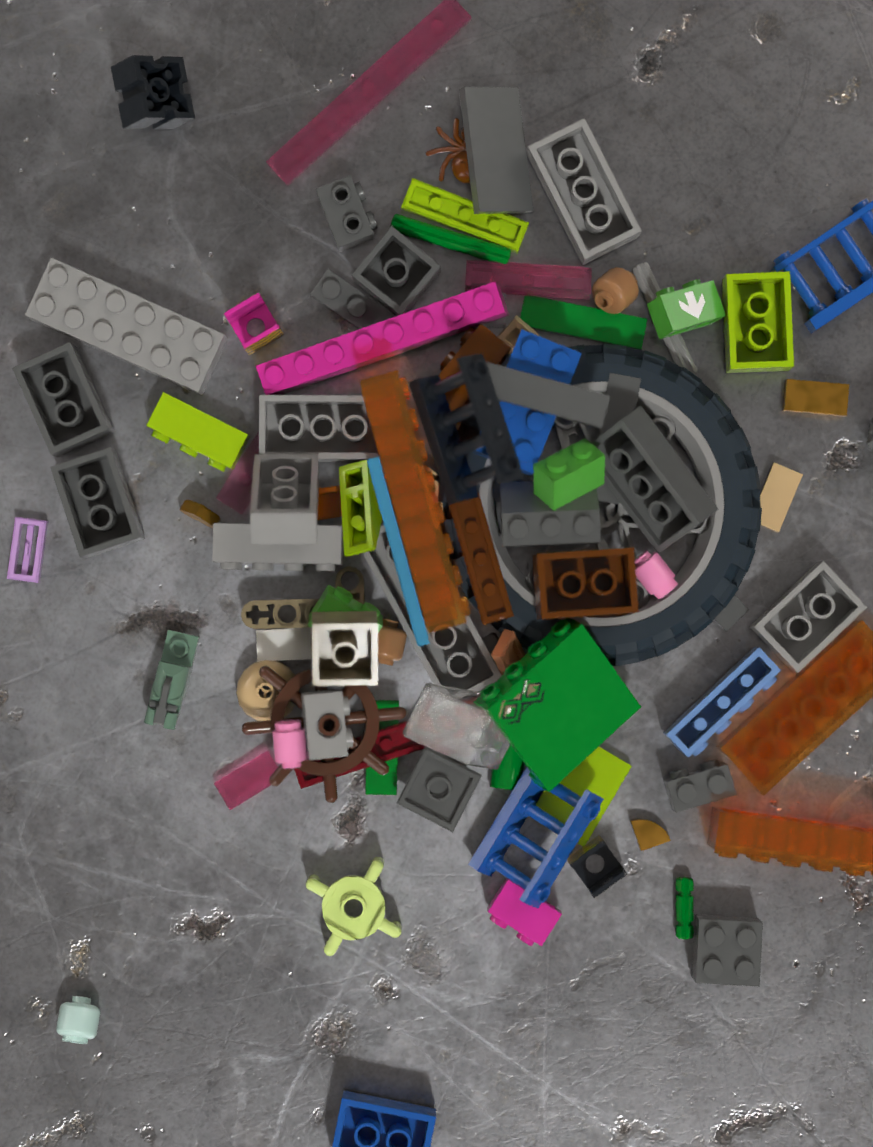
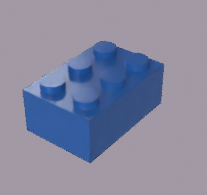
[332,1090,436,1147]

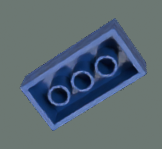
[472,329,582,476]

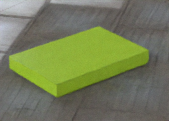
[536,747,632,847]

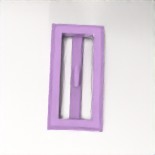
[7,517,48,583]

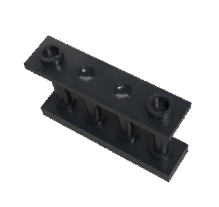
[408,353,524,505]

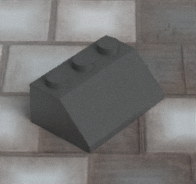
[499,482,601,547]

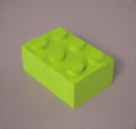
[722,271,794,373]

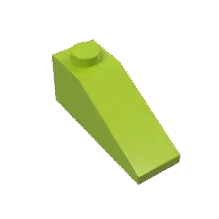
[339,460,384,557]

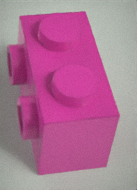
[487,878,562,947]

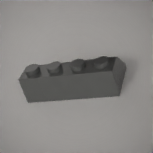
[592,406,718,554]

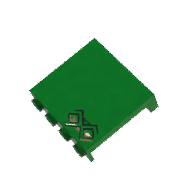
[474,617,641,792]

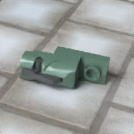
[144,630,200,730]

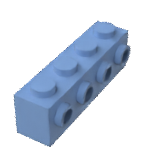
[663,647,781,758]

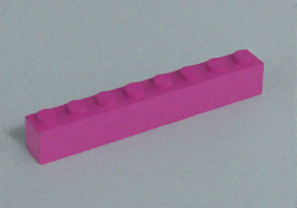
[256,282,509,395]

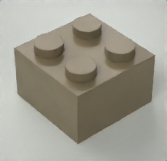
[312,611,378,686]

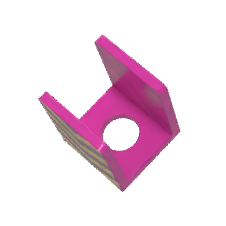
[224,293,284,356]

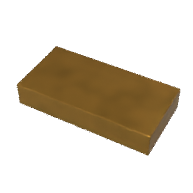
[783,379,850,417]

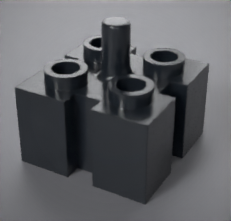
[110,55,195,129]

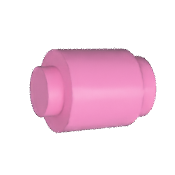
[635,550,678,599]
[272,720,307,769]

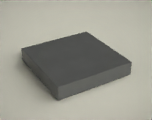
[396,746,482,832]

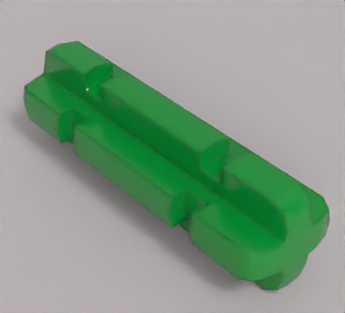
[676,877,694,940]

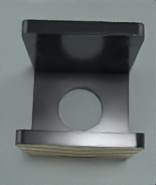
[567,835,628,898]

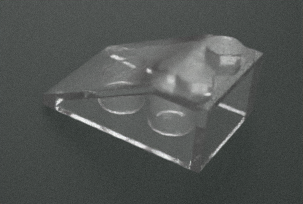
[403,683,510,770]

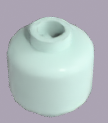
[56,996,100,1044]

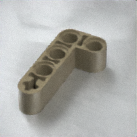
[241,566,365,629]

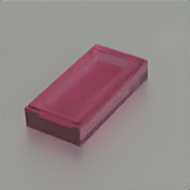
[214,750,278,810]

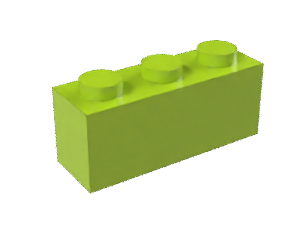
[146,392,250,472]

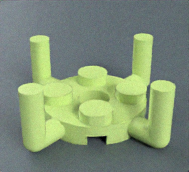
[306,857,402,956]

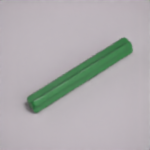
[390,214,511,265]

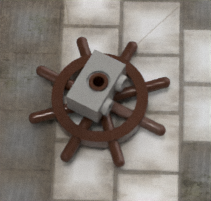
[242,642,406,803]

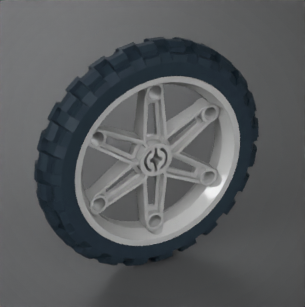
[438,344,762,666]

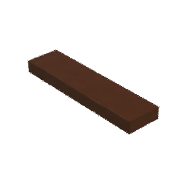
[449,492,514,625]

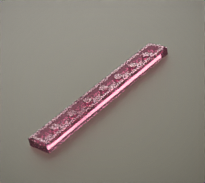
[266,0,472,187]

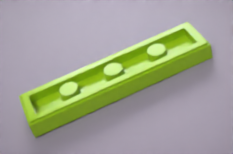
[401,178,529,253]

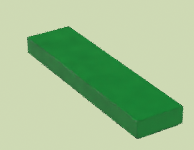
[520,294,648,350]

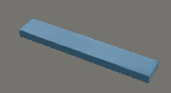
[367,457,430,647]

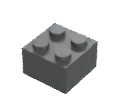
[352,226,441,316]
[692,914,763,987]

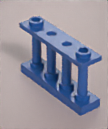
[770,198,873,334]
[468,767,604,908]

